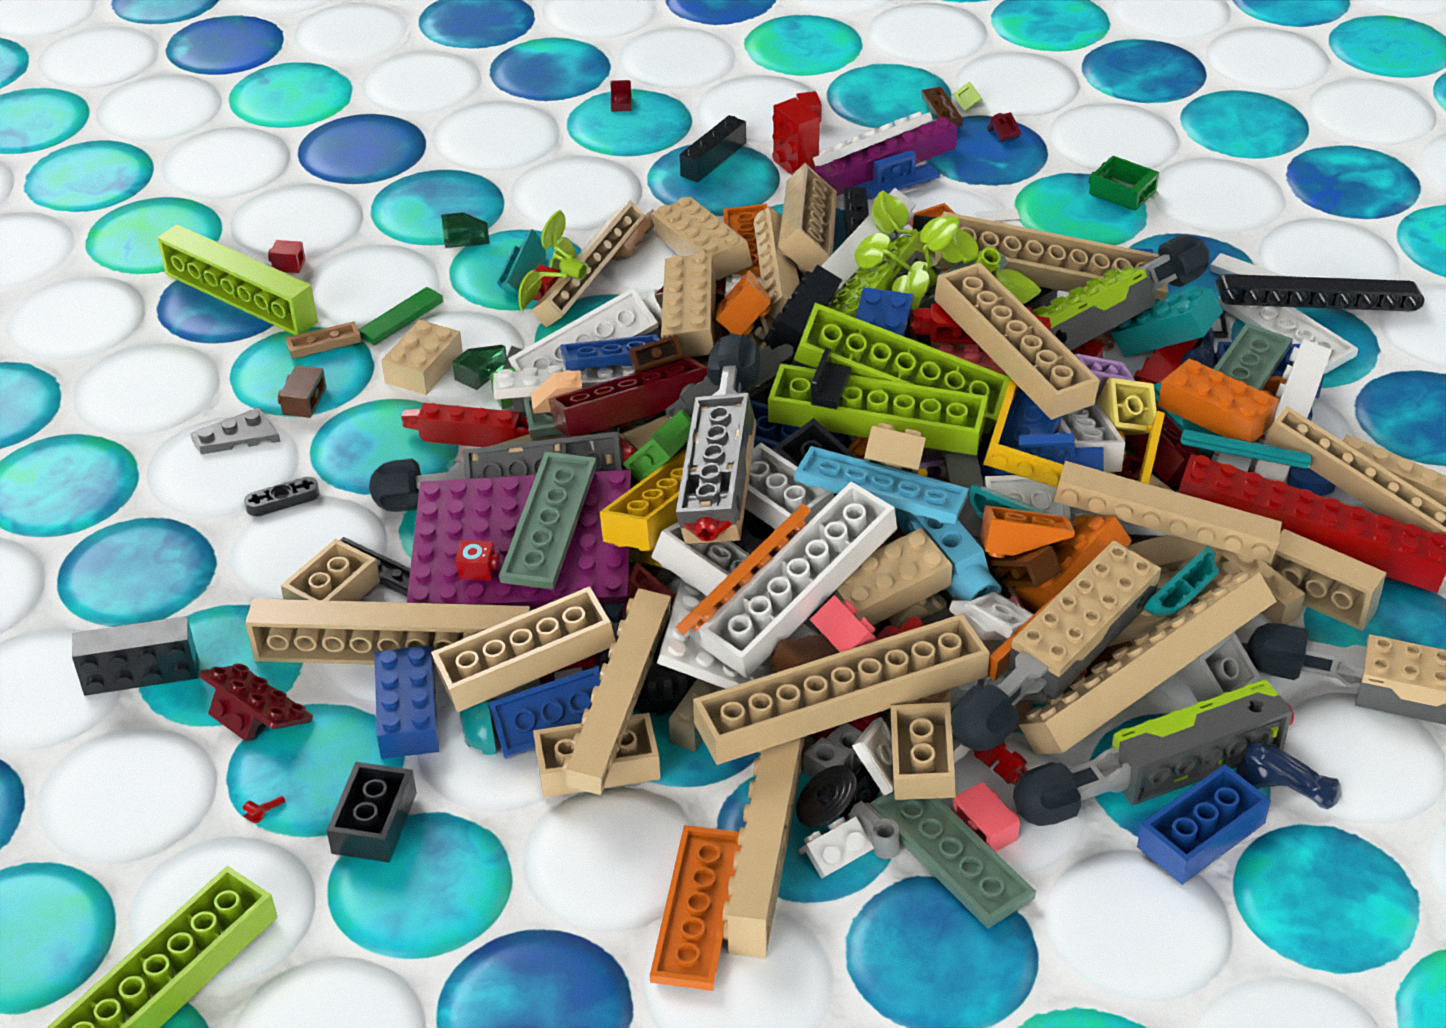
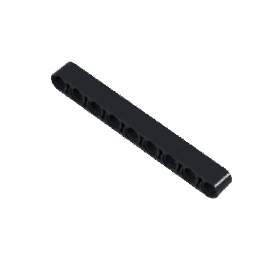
[1215,274,1425,311]

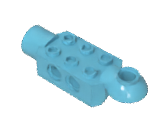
[895,508,1001,601]

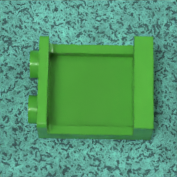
[623,410,692,482]

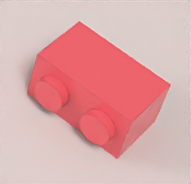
[810,595,878,652]
[953,781,1020,852]

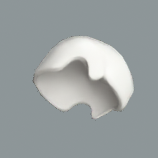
[643,289,663,326]

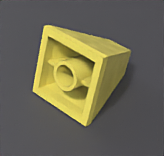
[1097,378,1157,435]

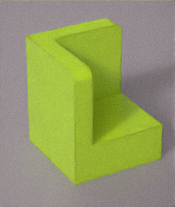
[953,82,984,112]

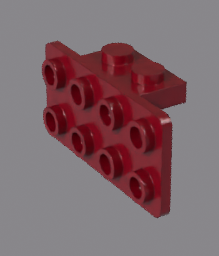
[199,663,313,741]

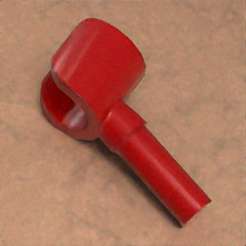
[243,796,285,823]

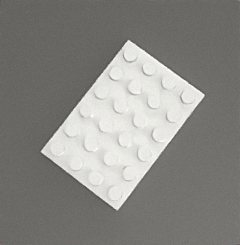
[657,578,774,689]

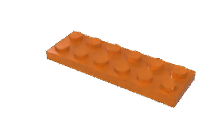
[723,204,768,277]
[675,503,811,635]
[650,825,742,991]

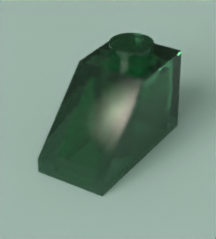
[441,212,490,248]
[452,344,507,390]

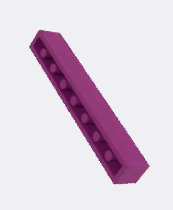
[812,117,957,196]

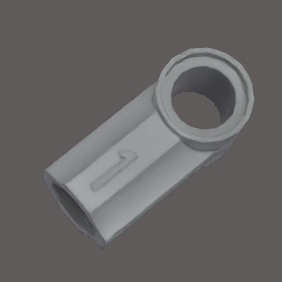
[847,801,900,859]

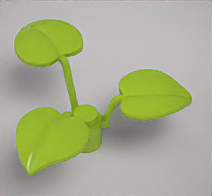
[872,190,944,270]
[518,209,588,311]
[854,216,961,310]
[940,228,1041,305]

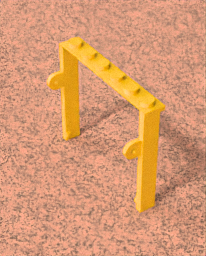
[983,378,1165,488]

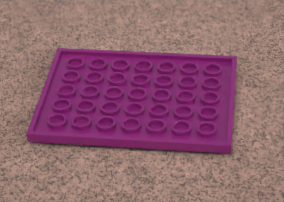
[407,470,632,608]

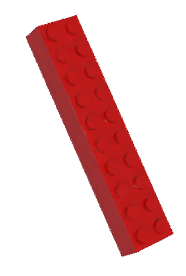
[1178,454,1446,593]

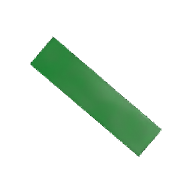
[358,287,443,345]

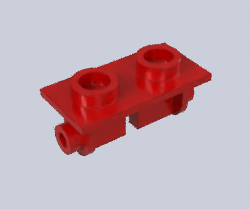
[972,742,1028,785]

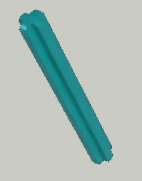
[1181,430,1312,469]

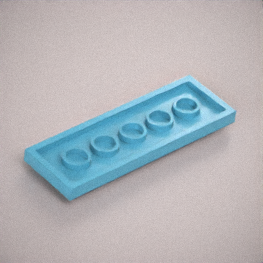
[794,446,969,524]

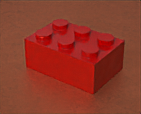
[772,97,820,175]

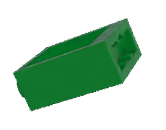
[1088,155,1159,211]

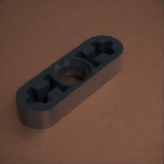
[244,477,319,516]

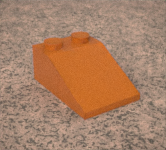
[716,270,771,336]
[980,505,1075,558]

